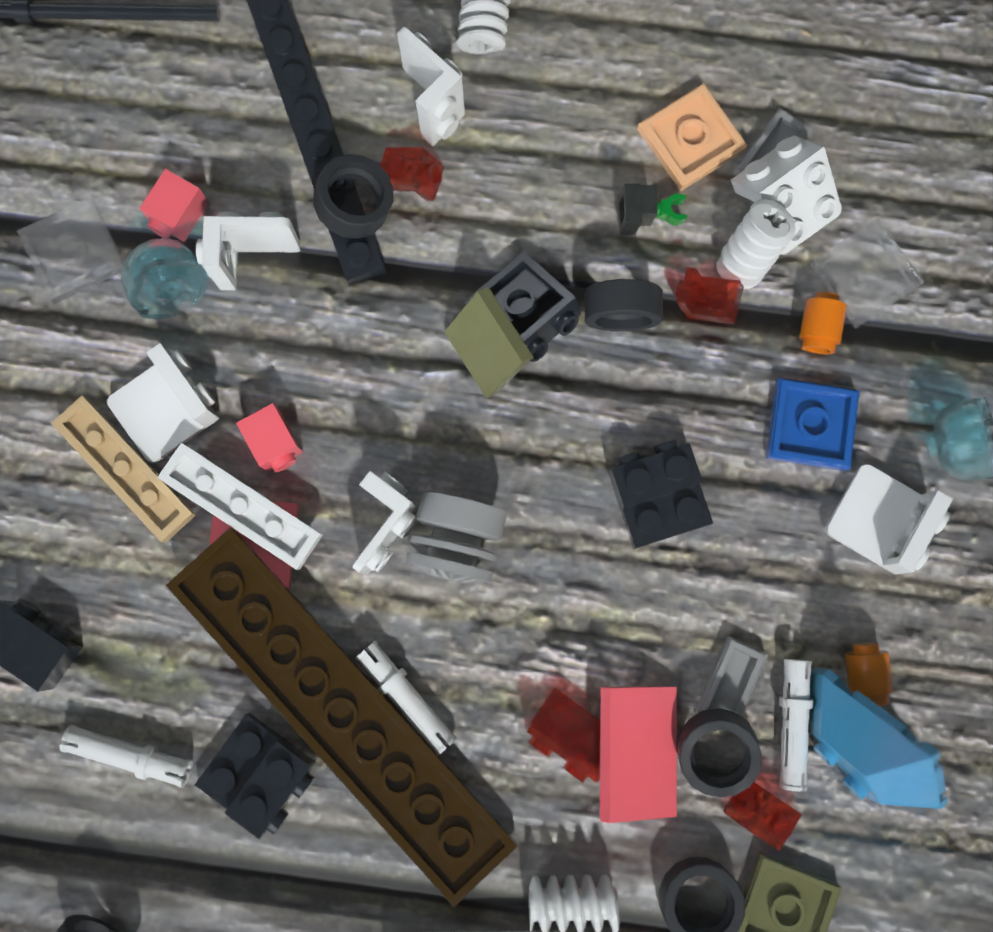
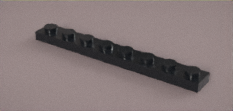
[246,0,386,285]

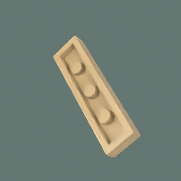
[51,396,196,543]

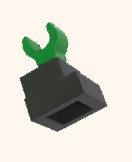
[618,184,687,235]

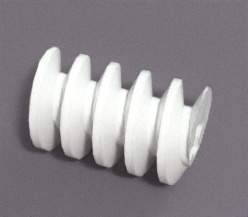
[456,0,510,54]
[716,199,796,289]
[529,874,619,932]

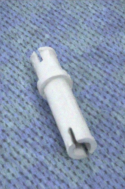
[355,640,457,755]
[779,659,814,791]
[60,725,193,788]

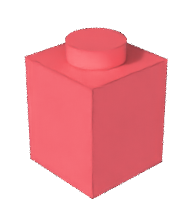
[139,169,209,242]
[236,403,303,472]

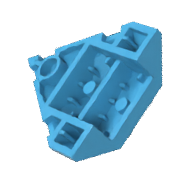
[808,667,948,809]

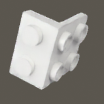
[397,27,465,147]
[731,135,841,255]
[196,211,300,290]
[107,343,219,463]
[825,464,953,574]
[352,471,418,574]

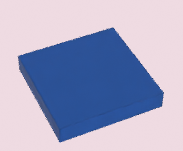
[766,378,860,471]

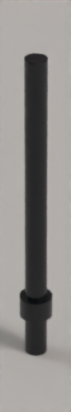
[0,0,220,23]

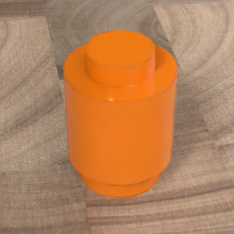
[799,292,847,354]
[845,643,893,706]

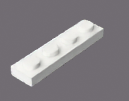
[157,443,323,570]

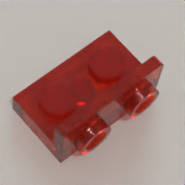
[525,687,600,783]

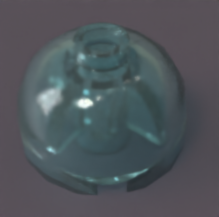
[121,238,209,320]
[925,397,993,481]

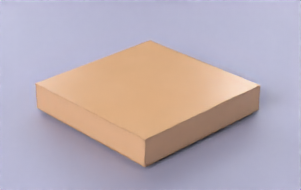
[637,83,748,192]

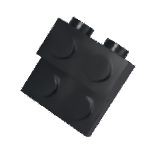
[463,251,581,362]
[608,439,714,550]
[194,713,316,839]

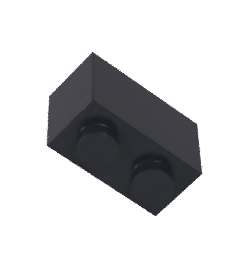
[0,598,83,692]

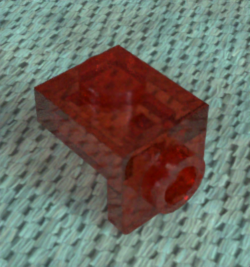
[380,147,444,201]
[676,267,744,324]
[723,782,802,851]

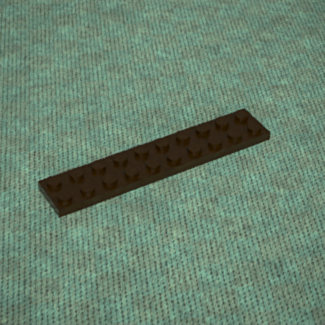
[165,528,518,907]

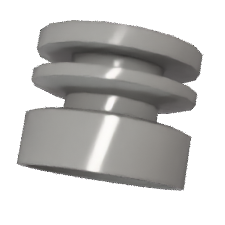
[405,492,507,584]

